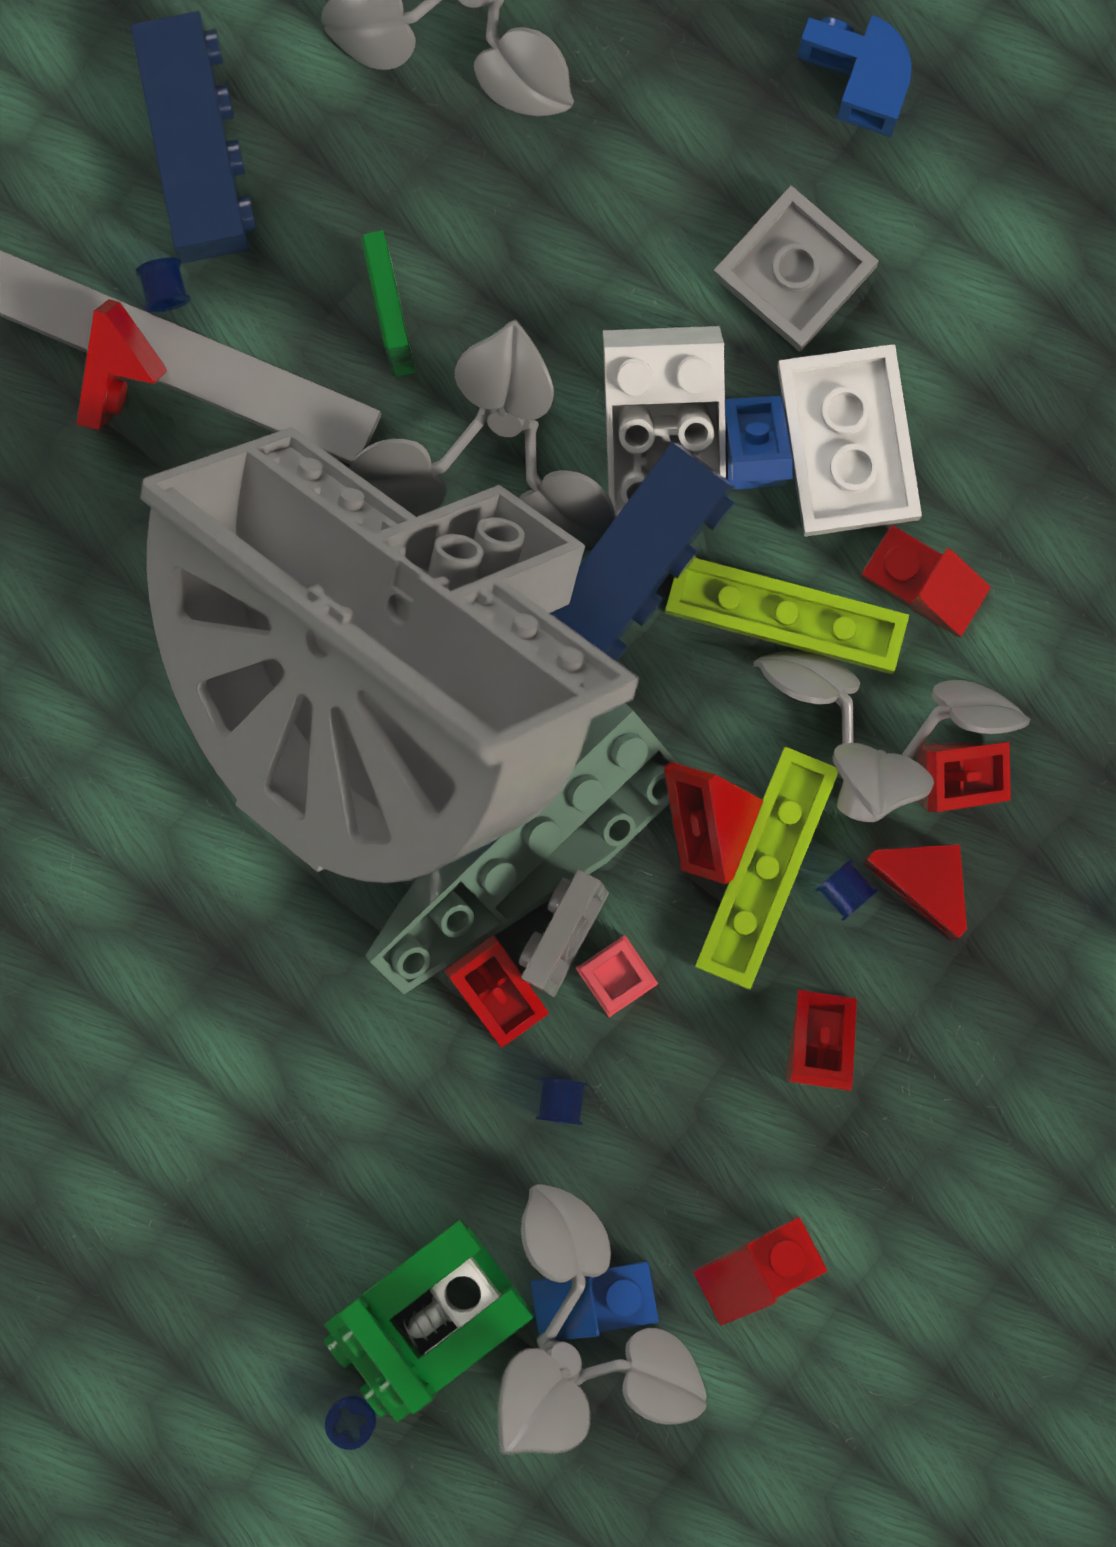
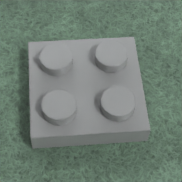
[713,185,879,352]
[519,869,609,998]

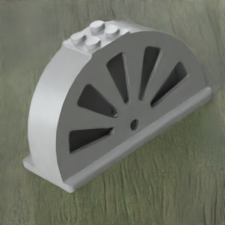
[140,427,639,883]

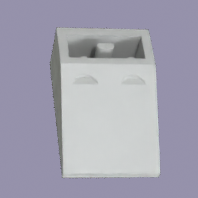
[603,326,726,517]

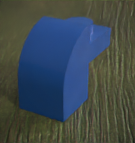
[797,15,912,137]

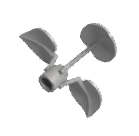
[321,0,574,116]
[349,320,616,547]
[753,650,1030,822]
[498,1184,707,1454]

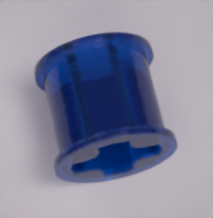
[136,257,191,313]
[815,859,878,921]
[535,1077,588,1125]
[325,1396,376,1450]

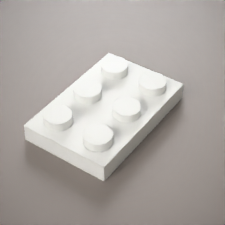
[777,344,922,537]

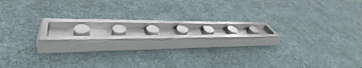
[0,250,382,465]

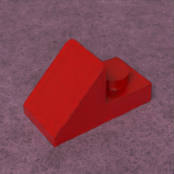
[76,299,167,430]
[859,525,991,638]
[692,1216,827,1326]

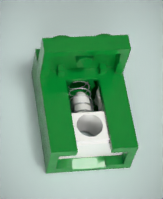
[323,1217,534,1423]

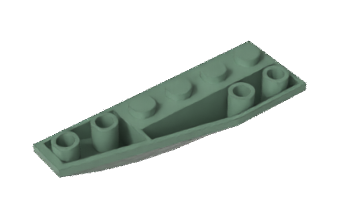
[365,703,679,994]

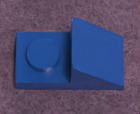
[725,396,793,490]
[530,1261,659,1340]

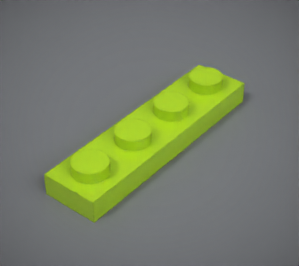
[665,558,909,674]
[694,747,839,990]

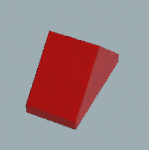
[917,741,1011,812]
[664,762,764,884]
[862,844,967,941]
[444,935,550,1048]
[785,990,857,1091]

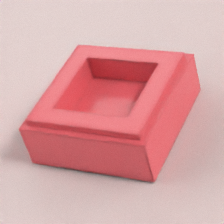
[576,935,658,1017]

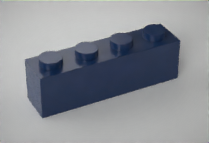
[130,11,257,264]
[549,442,735,662]

